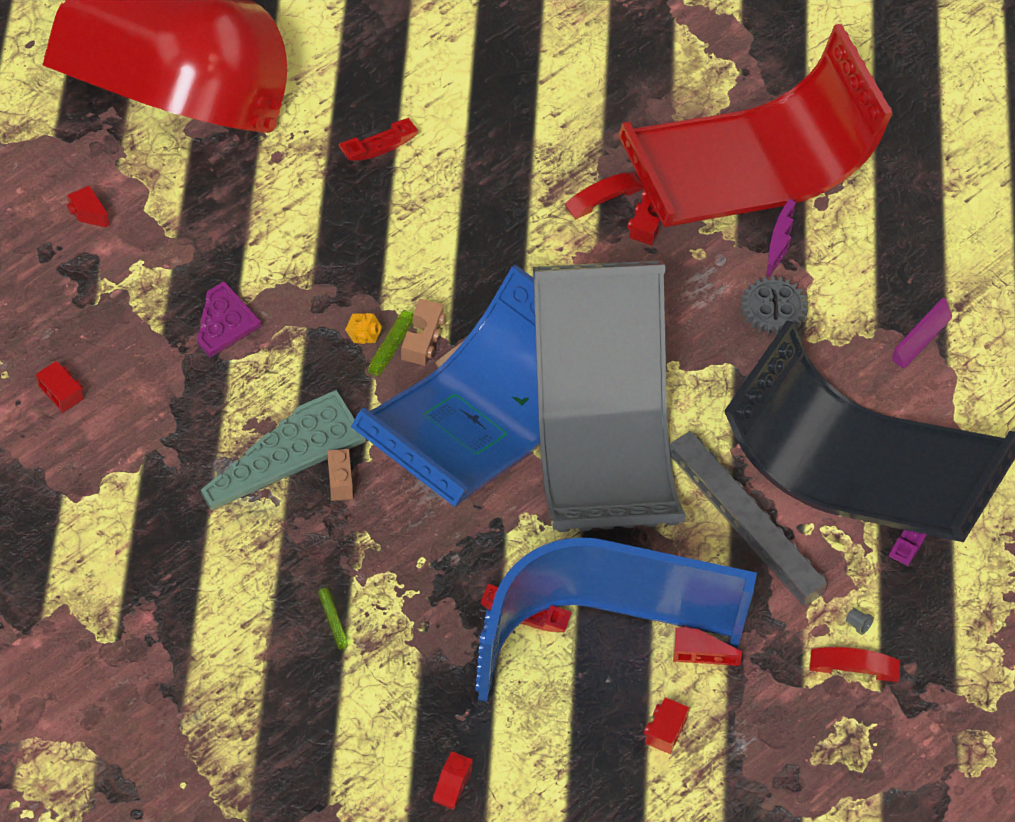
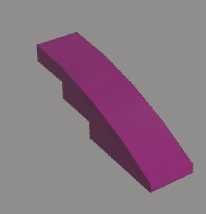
[766,199,796,277]

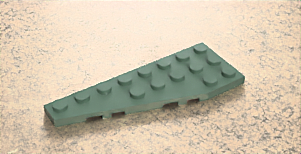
[201,390,366,511]

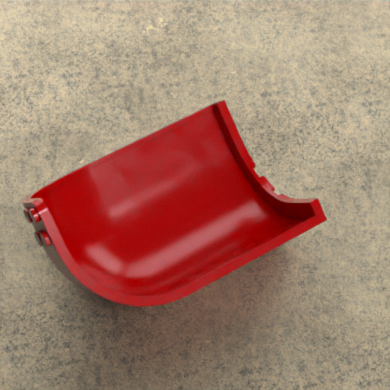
[42,0,287,133]

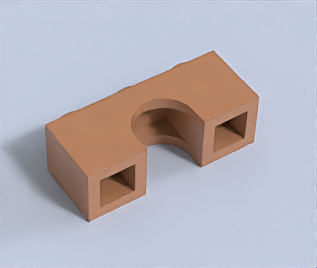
[401,299,446,366]

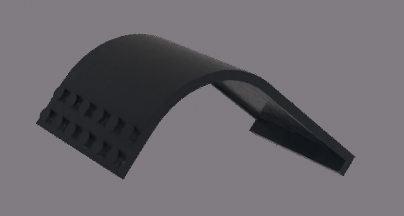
[724,321,1015,542]

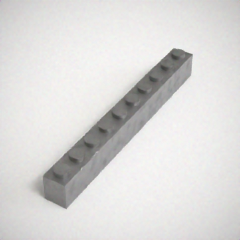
[669,431,827,607]

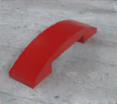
[339,117,418,161]
[565,172,644,220]
[480,584,572,633]
[809,647,900,682]

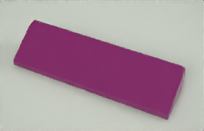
[892,298,952,368]

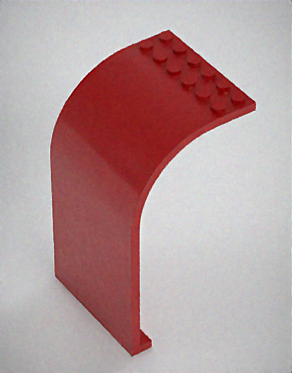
[618,24,893,227]

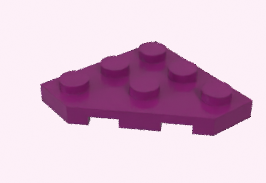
[197,281,261,358]

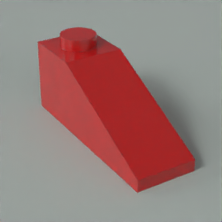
[673,626,742,666]

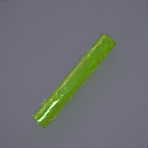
[318,588,348,650]

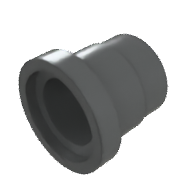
[846,608,874,635]

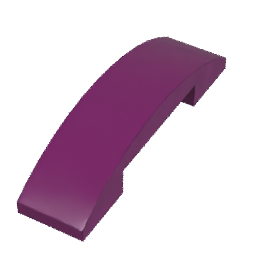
[889,530,927,566]

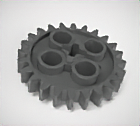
[741,276,808,336]

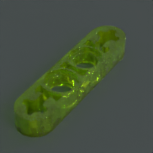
[368,310,414,377]

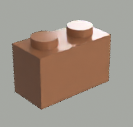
[327,449,353,501]

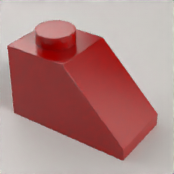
[66,185,109,228]
[433,751,473,810]

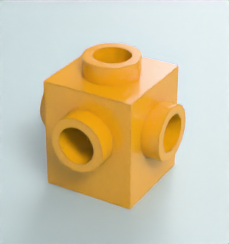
[345,313,382,344]

